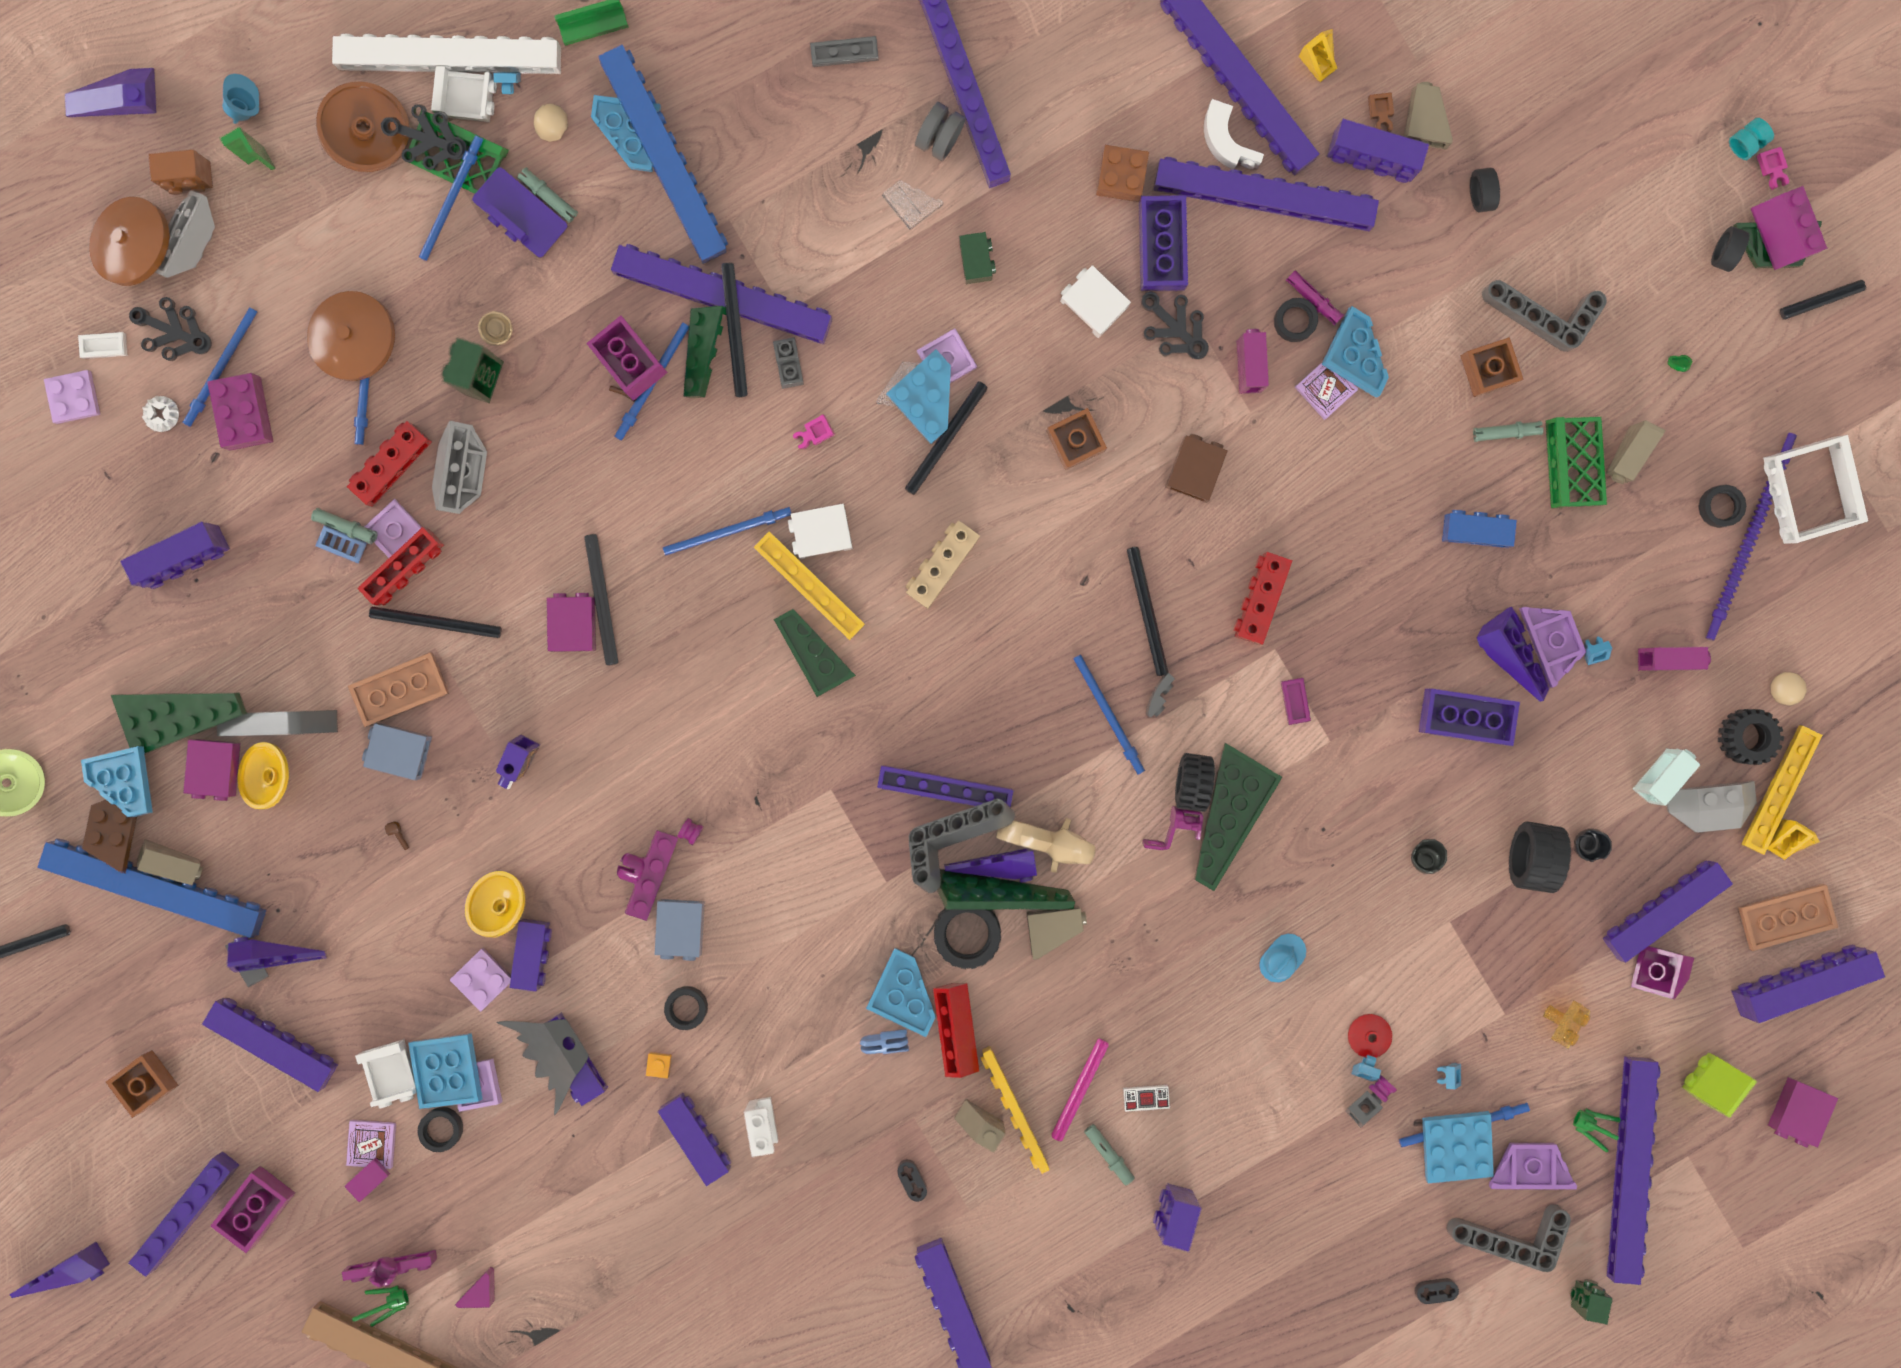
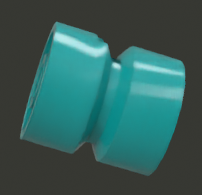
[1729,117,1774,160]

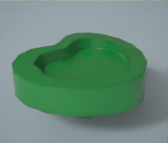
[1667,355,1693,372]

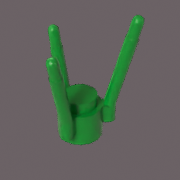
[1573,1108,1620,1152]
[352,1285,409,1327]

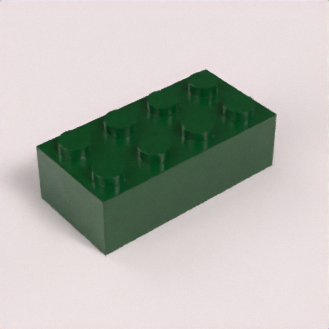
[442,337,504,404]

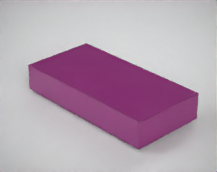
[1280,678,1311,725]

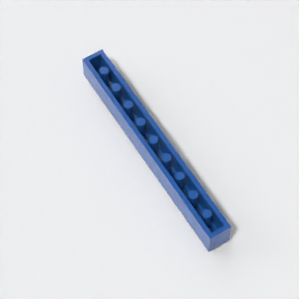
[598,44,728,264]
[37,838,267,938]

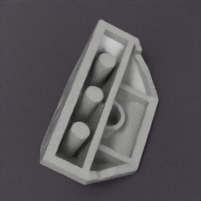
[156,190,215,278]
[432,421,487,514]
[1667,781,1757,833]

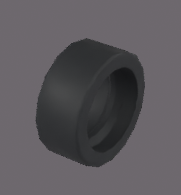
[1470,167,1500,213]
[1711,226,1749,272]
[1274,298,1318,342]
[1698,484,1747,528]
[664,986,708,1030]
[417,1107,463,1153]

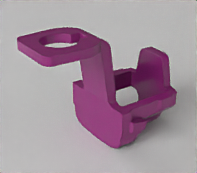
[1142,806,1203,850]

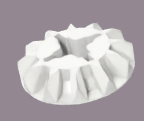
[142,396,179,432]

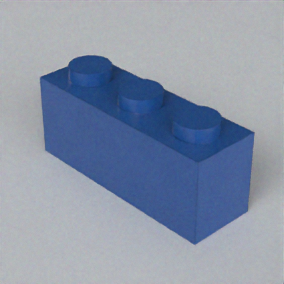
[1442,510,1517,548]

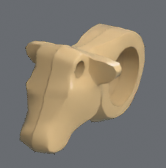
[996,818,1095,873]

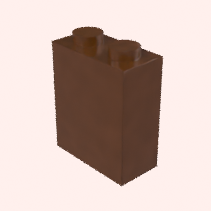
[1165,434,1228,503]

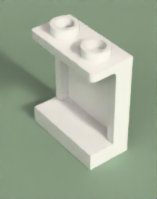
[431,66,497,122]
[1060,265,1131,338]
[788,504,853,559]
[355,1039,416,1109]
[744,1097,779,1157]

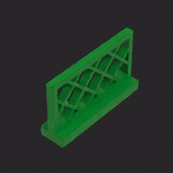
[407,110,509,193]
[1546,417,1607,509]

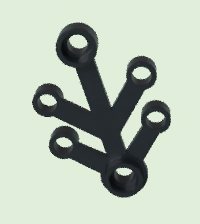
[381,104,467,170]
[1141,292,1209,360]
[129,297,212,361]

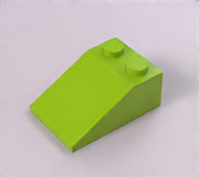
[1682,1052,1757,1118]

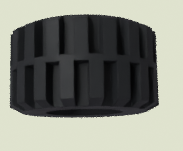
[1718,709,1784,765]
[1175,753,1215,812]

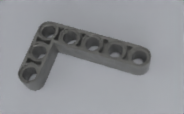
[1482,280,1607,352]
[217,710,338,736]
[909,799,1015,893]
[1447,1204,1571,1272]

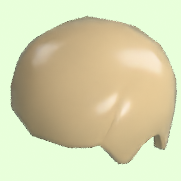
[534,104,568,142]
[478,311,513,346]
[1770,672,1807,706]

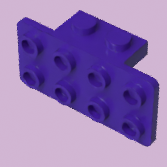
[472,167,568,258]

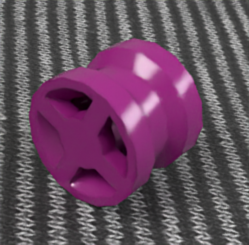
[677,818,704,846]
[1368,1074,1397,1102]

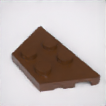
[82,800,137,874]

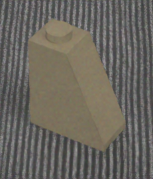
[1404,82,1453,150]
[1606,420,1666,484]
[137,839,203,885]
[1027,906,1087,960]
[954,1099,1006,1153]

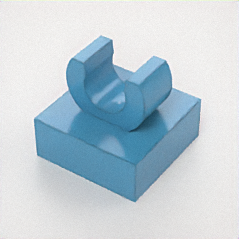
[493,72,521,94]
[1584,637,1612,665]
[1351,1055,1381,1082]
[1437,1063,1461,1090]

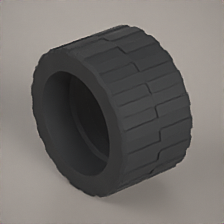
[1509,821,1572,893]
[934,908,1001,969]

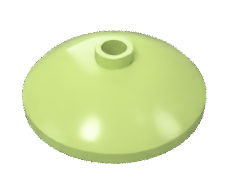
[0,749,45,816]

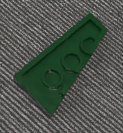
[683,306,726,398]
[774,609,856,697]

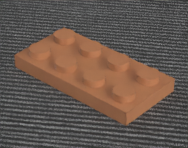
[348,652,449,727]
[1738,884,1839,951]

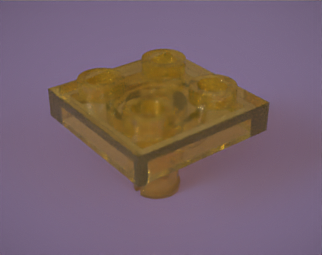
[1543,1000,1591,1049]

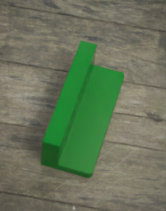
[554,0,629,46]
[219,127,275,170]

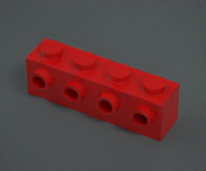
[346,421,432,507]
[357,527,444,606]
[1233,552,1293,645]
[933,983,980,1078]

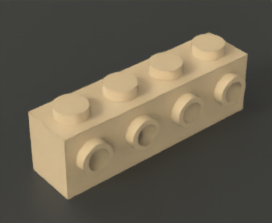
[906,520,980,609]

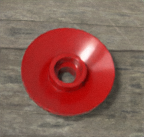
[1348,1014,1392,1058]

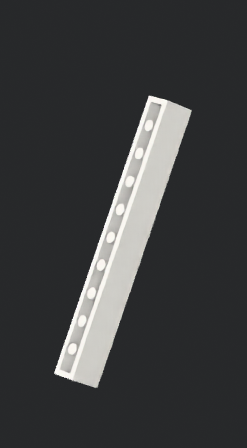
[332,34,561,74]

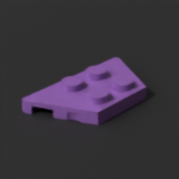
[1519,607,1586,688]
[1489,1143,1577,1189]

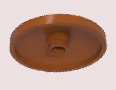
[316,81,409,172]
[89,196,170,286]
[307,291,395,381]

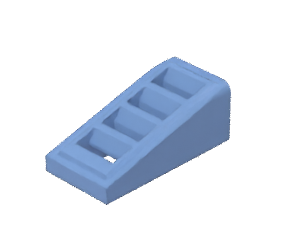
[315,525,367,564]

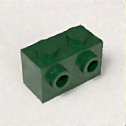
[959,232,996,284]
[1571,1279,1613,1325]

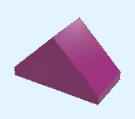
[455,1267,495,1308]

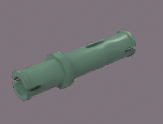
[517,167,578,223]
[1473,421,1543,442]
[311,508,378,544]
[1084,1124,1135,1186]

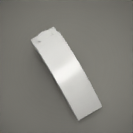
[1204,99,1264,169]

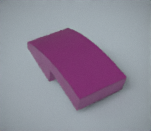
[344,1157,390,1203]

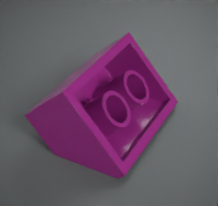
[1750,186,1828,270]

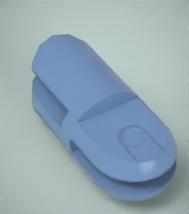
[860,1029,909,1054]

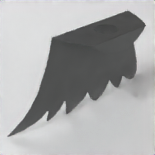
[496,1019,589,1115]

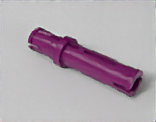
[1286,270,1344,325]

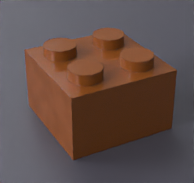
[1096,145,1149,202]
[148,149,213,195]
[1460,337,1524,397]
[1046,408,1107,471]
[105,1050,179,1118]

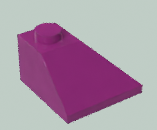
[1631,946,1694,999]

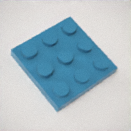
[408,1033,483,1109]
[1422,1111,1494,1184]

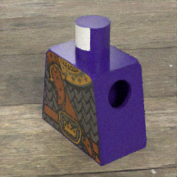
[496,735,540,789]

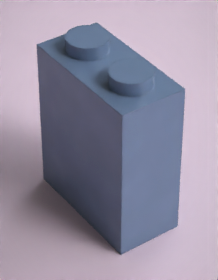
[362,723,432,780]
[654,899,705,961]

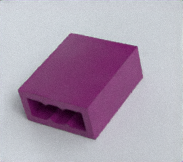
[1237,329,1269,394]
[547,593,596,652]
[1638,647,1711,671]
[183,739,241,801]
[1767,1077,1839,1148]

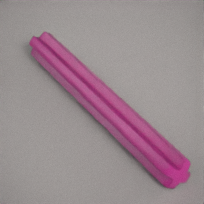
[1051,1039,1109,1142]

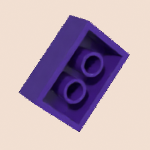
[1153,1183,1201,1252]

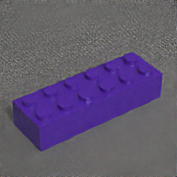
[1732,945,1885,1023]

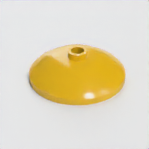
[237,742,289,810]
[465,871,525,938]

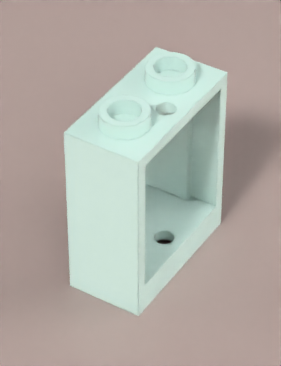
[1633,749,1701,806]

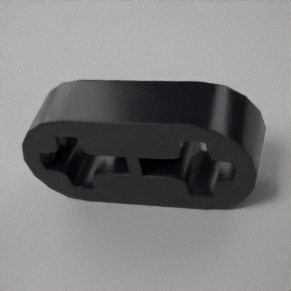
[897,1159,927,1202]
[1415,1278,1459,1304]

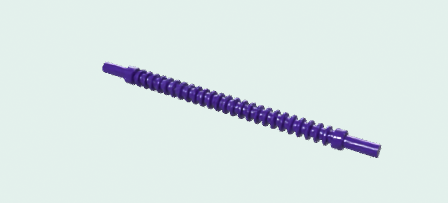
[1706,433,1797,641]

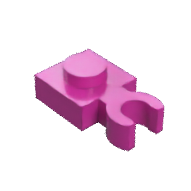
[1757,147,1789,190]
[793,414,835,449]

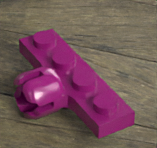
[617,829,678,921]
[342,1250,437,1287]

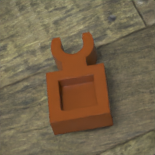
[1368,92,1394,132]

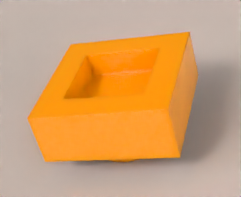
[646,1052,672,1078]

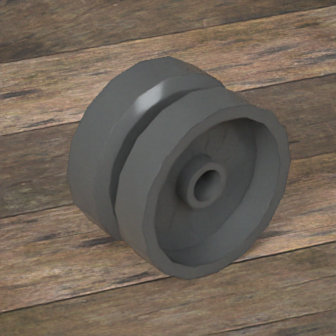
[915,102,966,161]

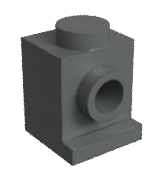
[1346,1091,1383,1128]

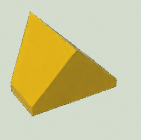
[1298,29,1337,82]
[1767,819,1820,860]

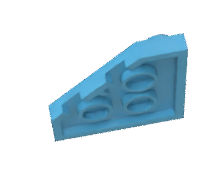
[591,95,661,172]
[1322,306,1389,398]
[886,349,951,444]
[81,746,153,817]
[866,948,936,1037]

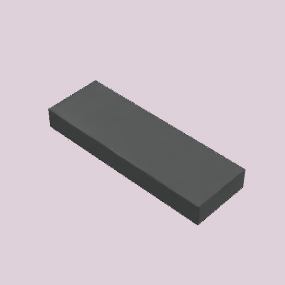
[810,36,879,67]

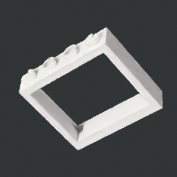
[1763,435,1868,544]

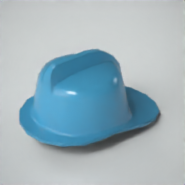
[222,74,259,124]
[1259,934,1306,982]

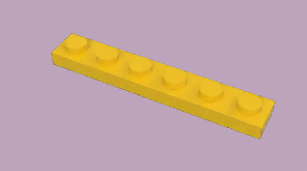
[754,532,865,640]
[1741,725,1822,855]
[980,1046,1050,1174]

